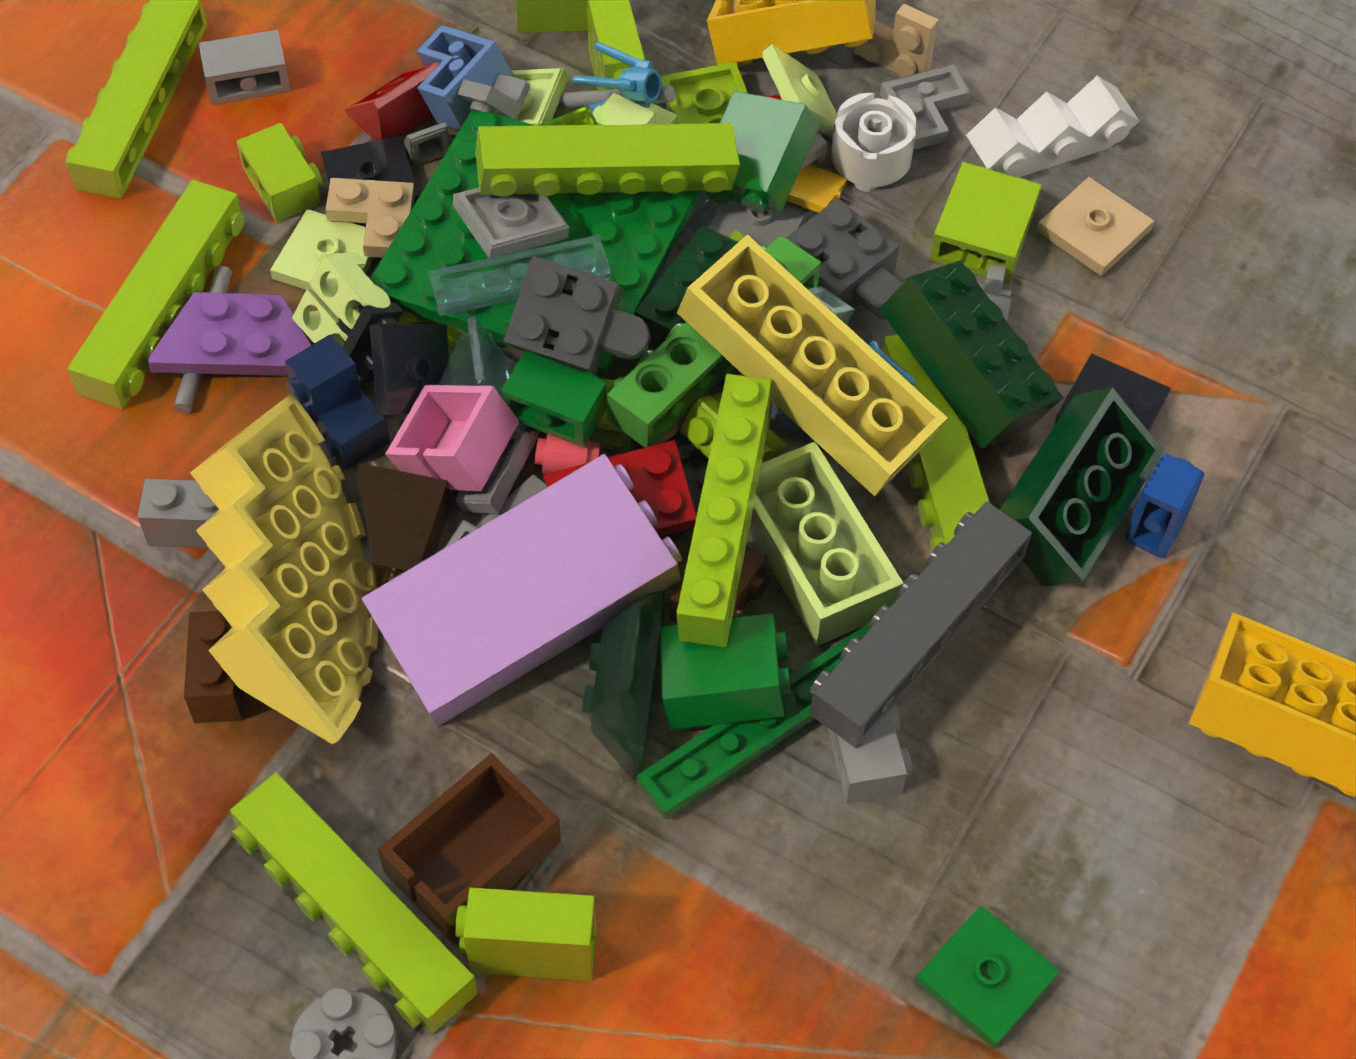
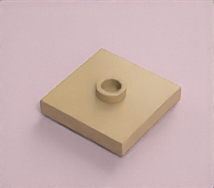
[1036,177,1154,276]

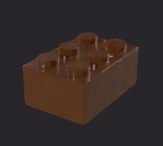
[378,753,561,941]

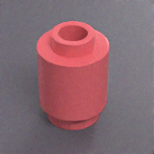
[535,434,601,474]

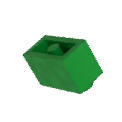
[501,350,607,448]

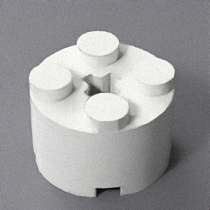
[831,93,916,192]

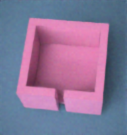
[386,385,519,491]

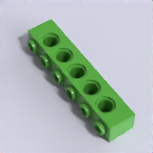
[606,235,821,448]

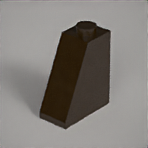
[357,463,451,587]

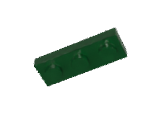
[635,225,738,338]

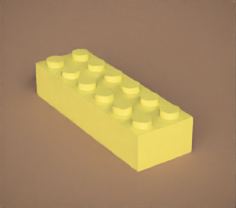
[677,234,947,496]

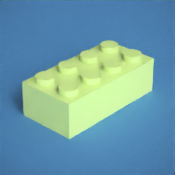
[749,442,903,646]

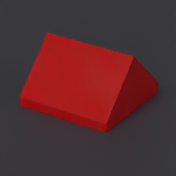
[344,62,439,141]

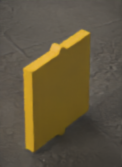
[787,164,847,213]

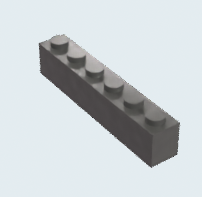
[810,501,1032,748]

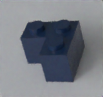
[285,334,390,470]

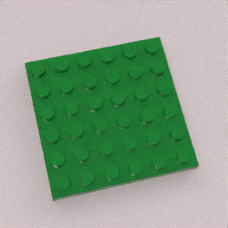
[370,109,702,379]

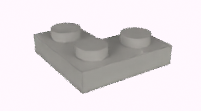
[880,65,970,150]

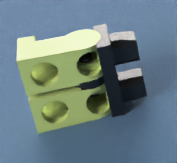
[292,252,404,383]

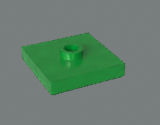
[915,905,1060,1049]

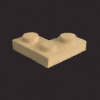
[854,4,939,77]
[326,178,415,258]

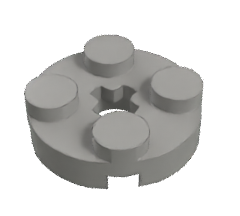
[290,988,397,1059]

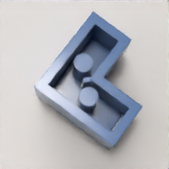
[416,25,514,130]

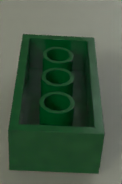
[879,260,1064,449]
[1000,387,1164,586]

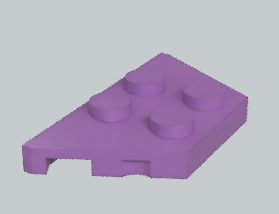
[149,292,311,376]

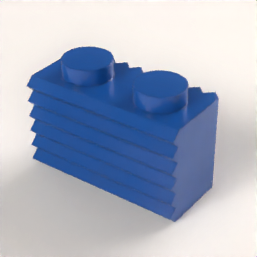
[1125,454,1205,558]

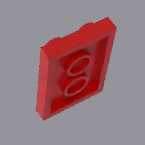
[544,440,696,537]

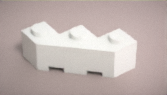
[966,76,1140,178]

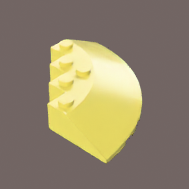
[190,392,379,744]

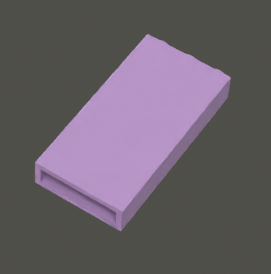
[361,454,683,727]

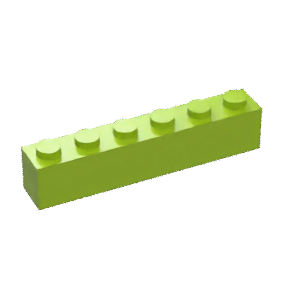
[66,0,207,199]
[475,123,740,197]
[67,179,244,410]
[882,335,990,553]
[676,374,772,648]
[229,772,478,1035]

